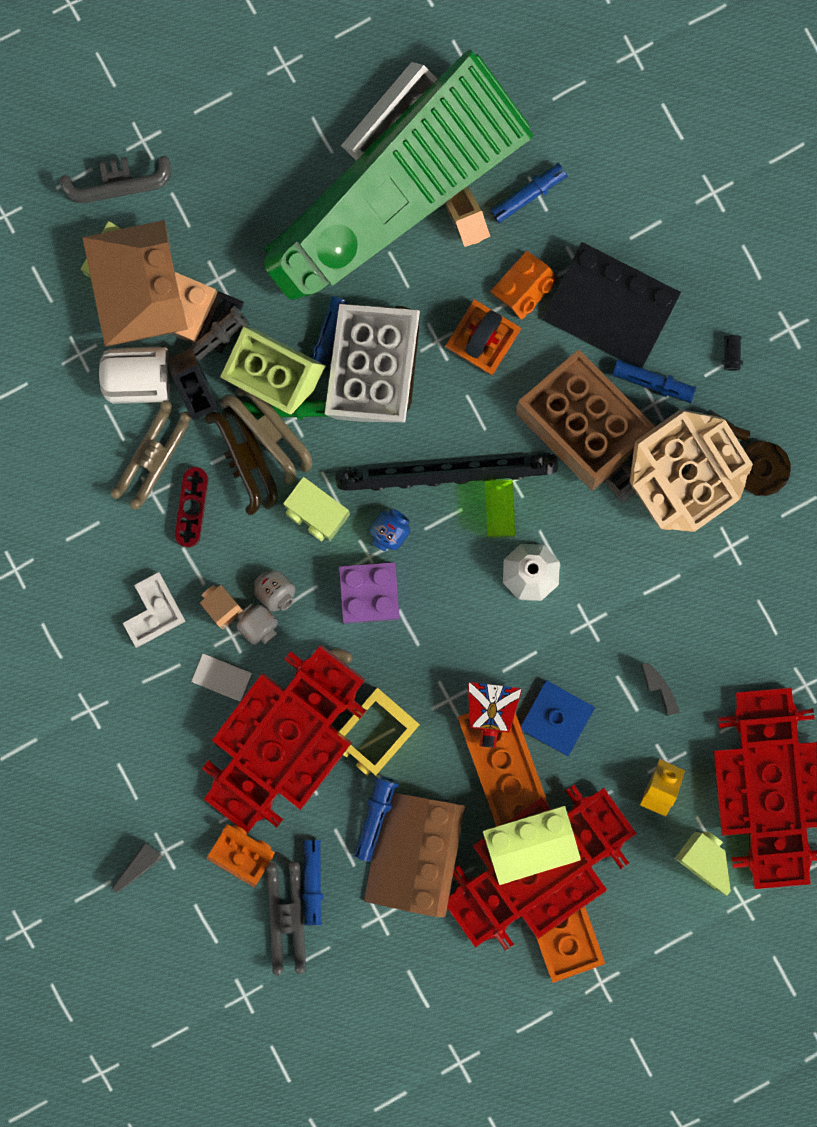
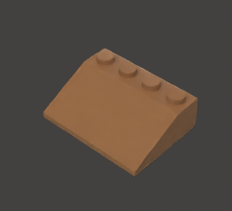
[516,349,655,491]
[364,793,465,917]

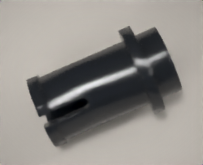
[721,335,743,371]

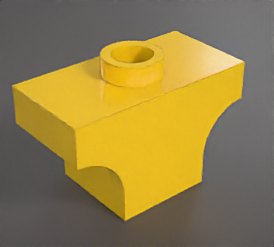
[640,759,685,817]

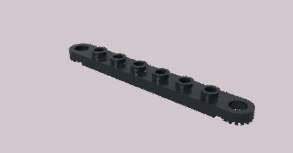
[335,453,558,491]

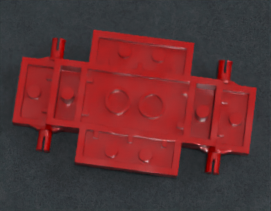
[202,645,367,834]
[713,688,817,889]
[447,784,636,951]

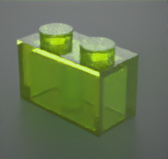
[484,479,516,539]

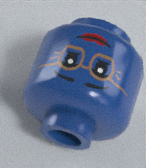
[369,508,411,551]

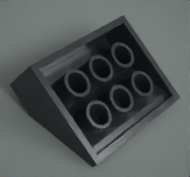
[543,242,681,368]

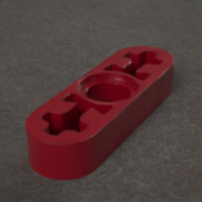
[175,467,209,548]

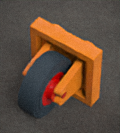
[445,299,522,376]

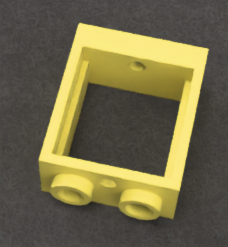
[339,688,420,776]

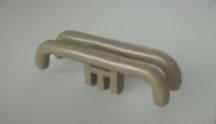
[220,387,312,484]
[110,401,191,510]

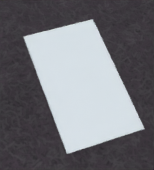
[191,654,252,701]

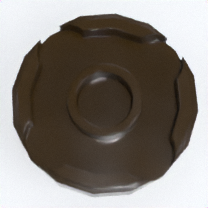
[744,441,791,497]

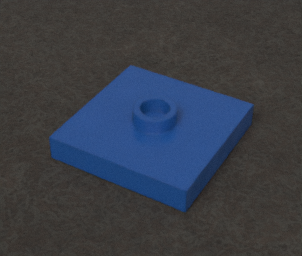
[521,680,595,756]

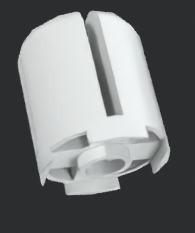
[99,346,170,404]

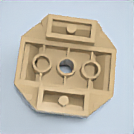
[630,409,753,532]

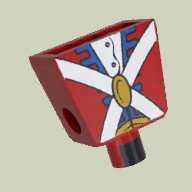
[468,682,522,748]

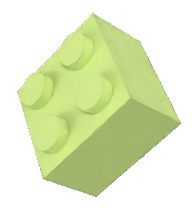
[283,477,350,542]

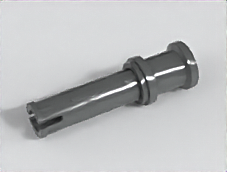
[183,306,249,361]

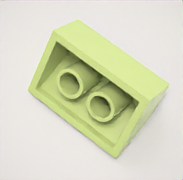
[220,327,325,414]
[483,806,581,885]
[674,831,731,896]

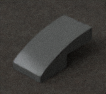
[641,663,680,716]

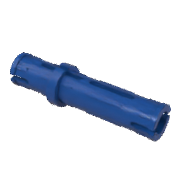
[489,162,568,224]
[310,296,349,381]
[612,359,697,404]
[302,840,324,925]

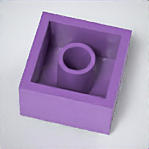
[339,562,400,624]

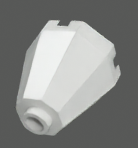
[503,544,560,601]

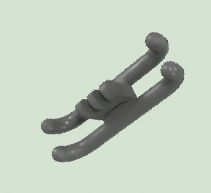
[60,156,171,203]
[266,861,306,976]

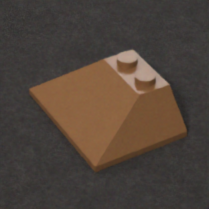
[82,220,188,347]

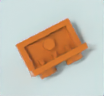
[490,251,558,320]
[207,824,275,888]

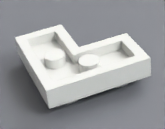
[123,572,186,648]

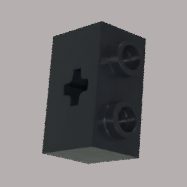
[167,349,218,420]

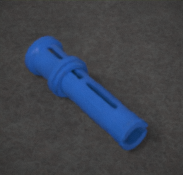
[354,775,400,861]

